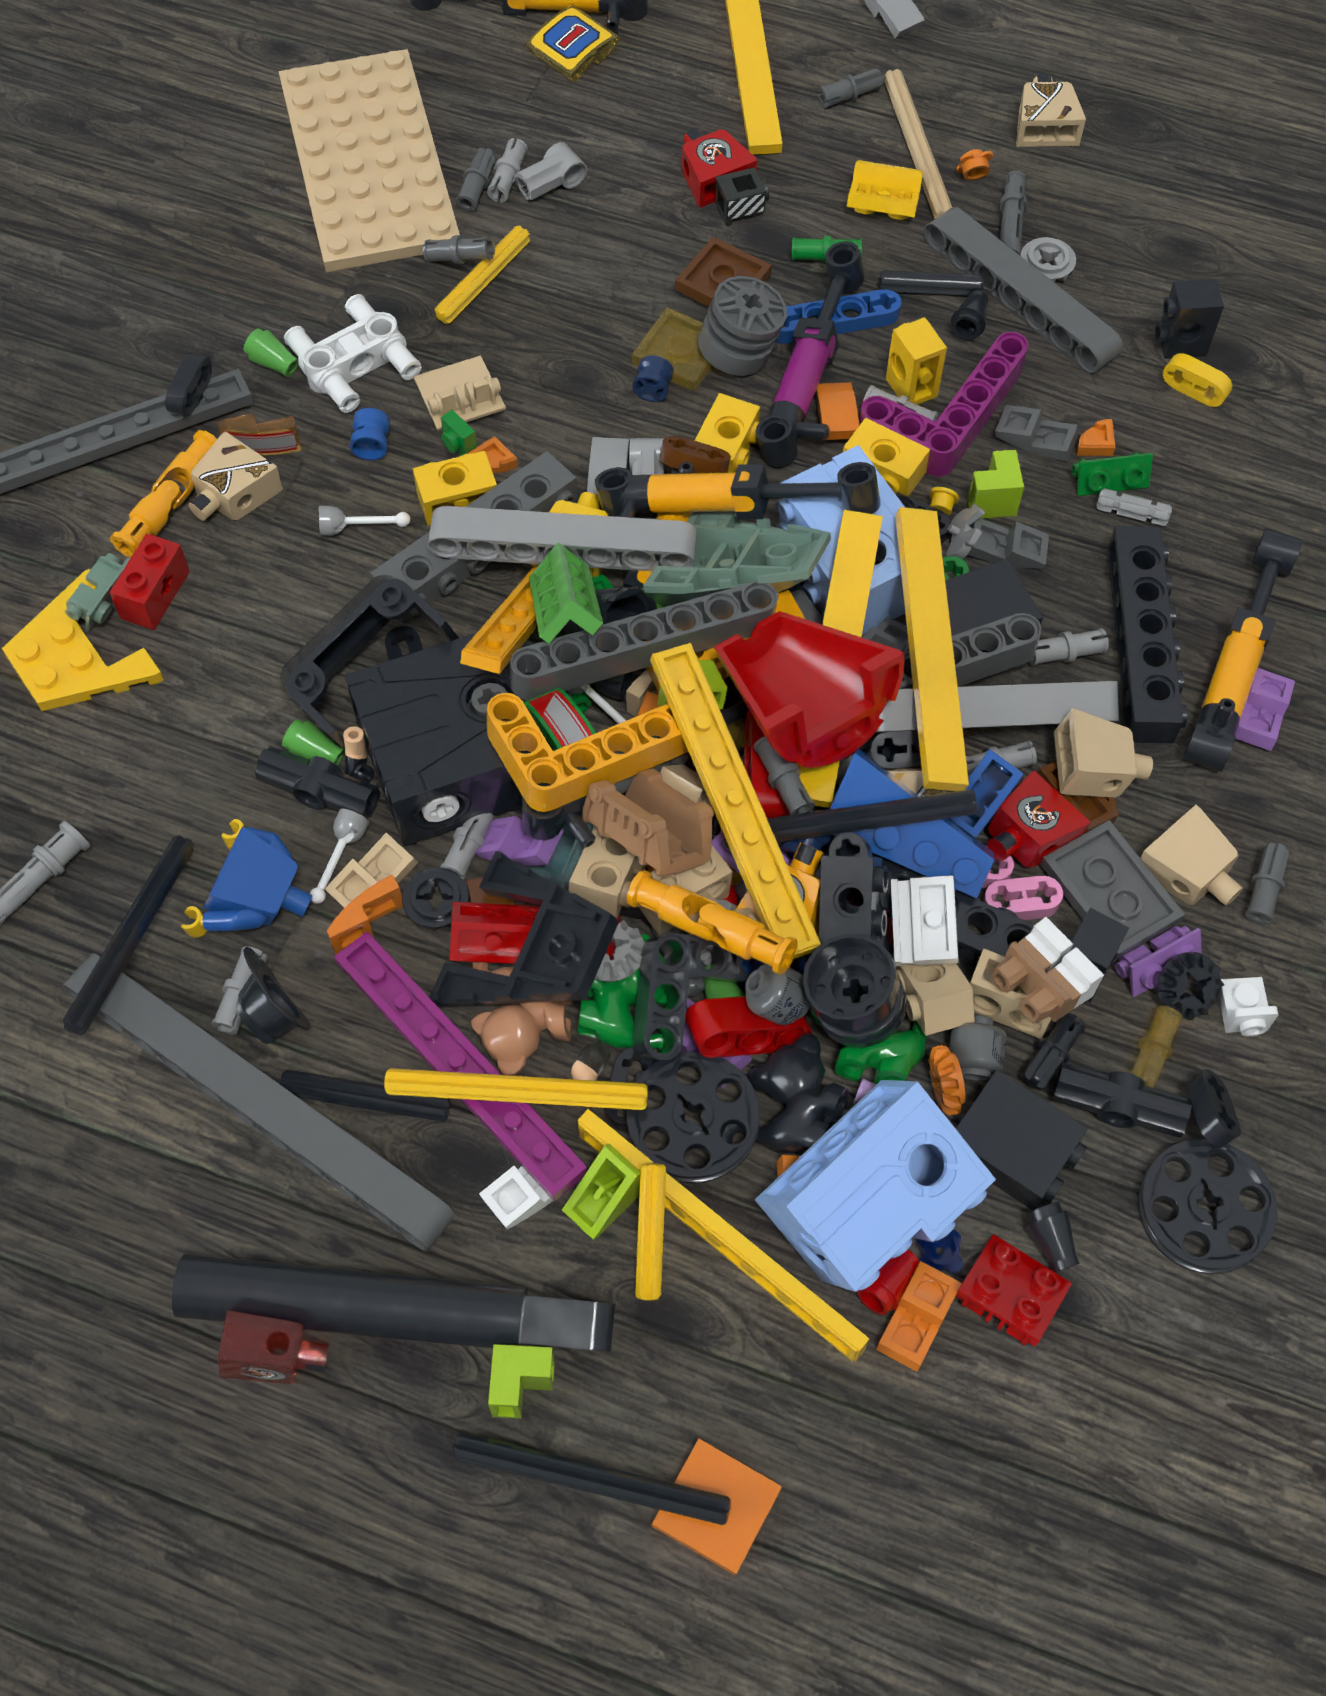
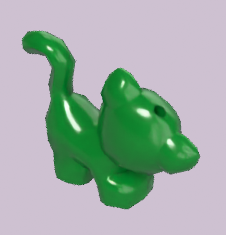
[577,934,669,1050]
[809,996,929,1084]

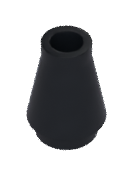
[951,290,988,340]
[1025,1201,1080,1273]

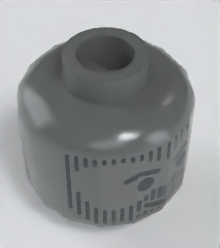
[746,964,810,1026]
[949,1015,1007,1081]

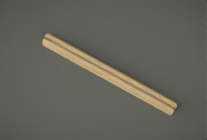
[884,69,952,219]

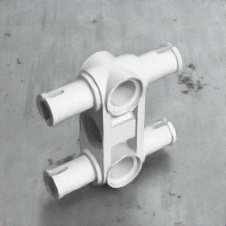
[284,294,421,413]

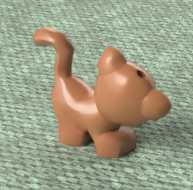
[471,962,573,1076]

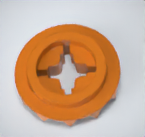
[928,1045,965,1116]

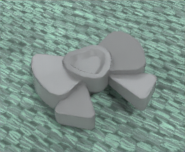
[946,504,985,559]

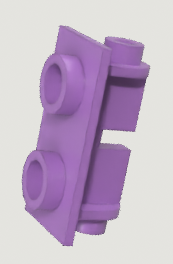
[1114,926,1202,997]

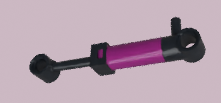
[756,241,865,467]

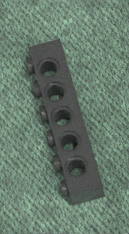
[370,451,578,623]

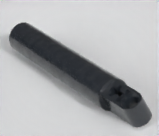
[172,1254,616,1351]

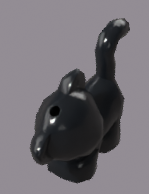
[721,1032,850,1154]

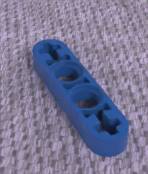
[776,289,902,344]

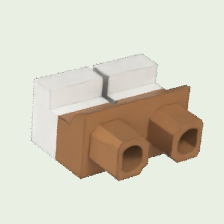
[991,917,1104,1023]

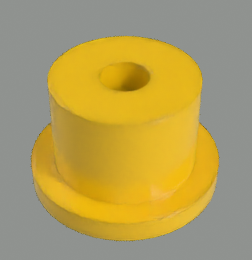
[929,487,959,516]

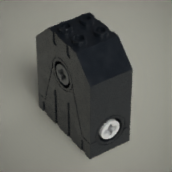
[344,633,573,846]

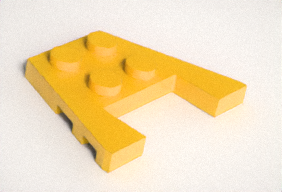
[2,569,164,711]

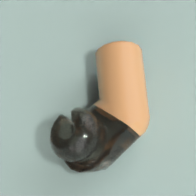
[571,1041,611,1081]

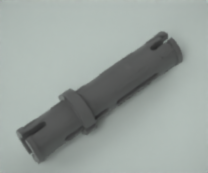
[1000,170,1028,256]

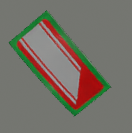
[523,687,596,751]

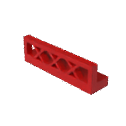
[449,902,621,964]

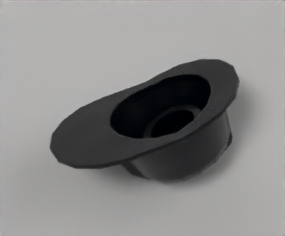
[237,947,311,1044]

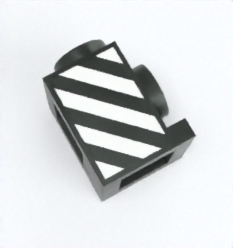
[715,167,769,226]

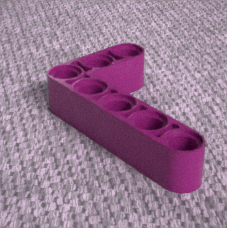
[859,332,1028,477]

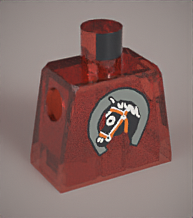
[218,1310,329,1384]

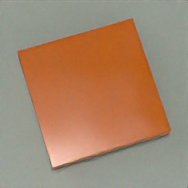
[652,1438,782,1576]

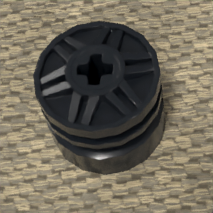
[803,934,907,1048]

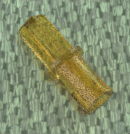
[1131,1006,1183,1088]

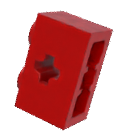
[109,533,190,630]

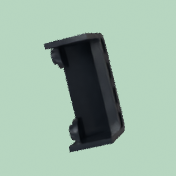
[280,575,459,750]

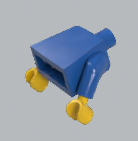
[181,819,312,938]

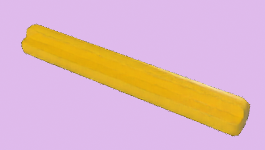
[435,225,530,324]

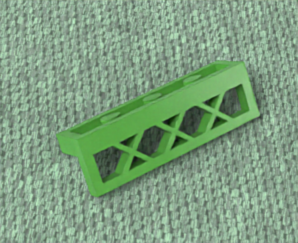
[529,542,603,644]

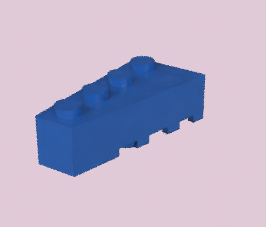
[830,749,994,898]

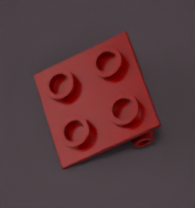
[955,1234,1072,1347]

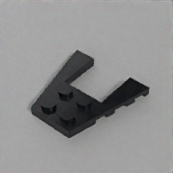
[429,851,619,1008]

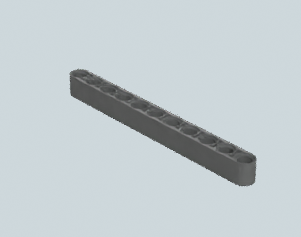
[62,953,456,1252]

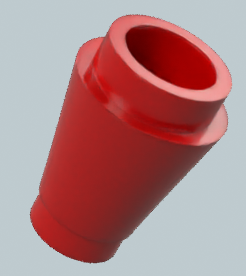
[857,1249,920,1315]

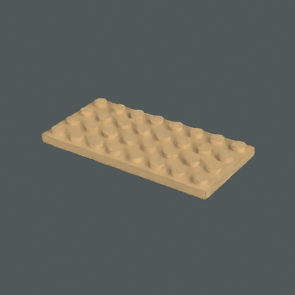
[279,49,460,272]

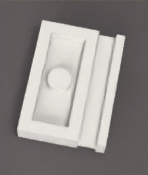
[891,876,959,967]

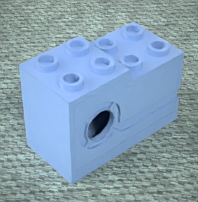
[776,445,905,635]
[755,1080,996,1292]

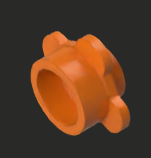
[956,149,993,180]

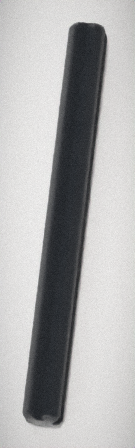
[722,789,977,849]
[63,835,193,1036]
[453,1432,731,1525]

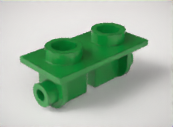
[1071,452,1153,496]

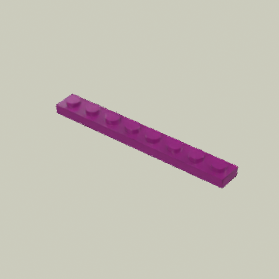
[334,932,588,1202]

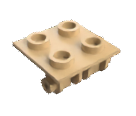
[413,355,506,431]

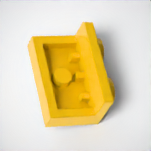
[847,160,923,220]

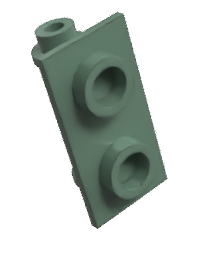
[65,553,130,634]

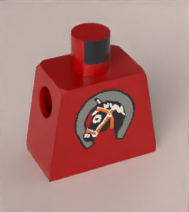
[681,128,757,208]
[988,770,1091,868]

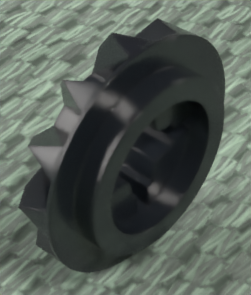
[402,868,470,932]
[1157,952,1225,1020]

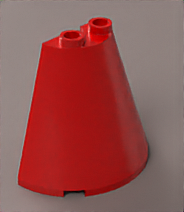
[714,611,904,768]

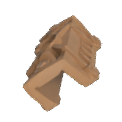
[582,768,713,876]

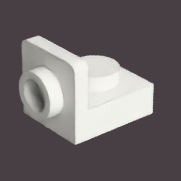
[1218,977,1278,1036]

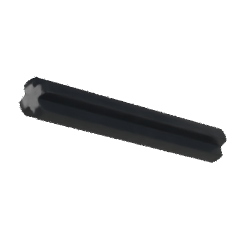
[280,1070,451,1122]

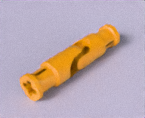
[110,430,217,558]
[627,870,798,975]

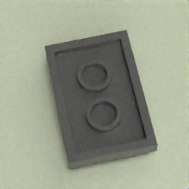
[1040,820,1185,960]

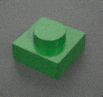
[441,409,477,456]

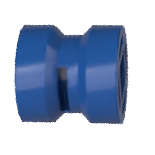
[350,408,390,460]

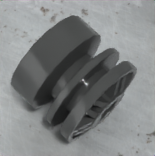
[698,276,787,376]

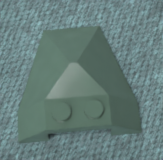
[643,511,831,607]

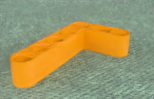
[487,693,689,812]

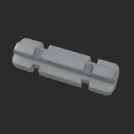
[1097,488,1172,526]

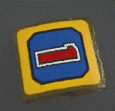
[525,5,620,82]

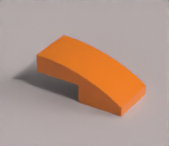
[815,382,859,440]
[327,875,403,955]
[876,1261,962,1372]

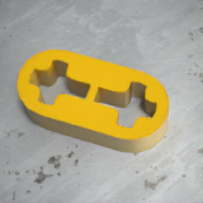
[1163,353,1233,407]

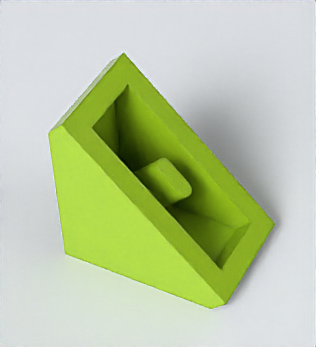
[562,1143,640,1240]

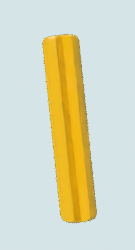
[635,1163,666,1301]

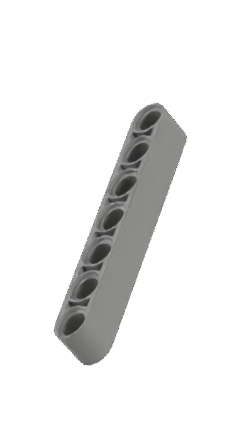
[428,506,697,572]
[876,681,1119,732]

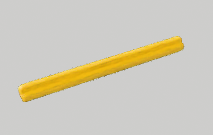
[384,1068,648,1110]

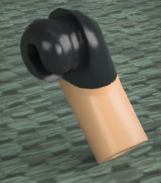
[343,726,374,783]

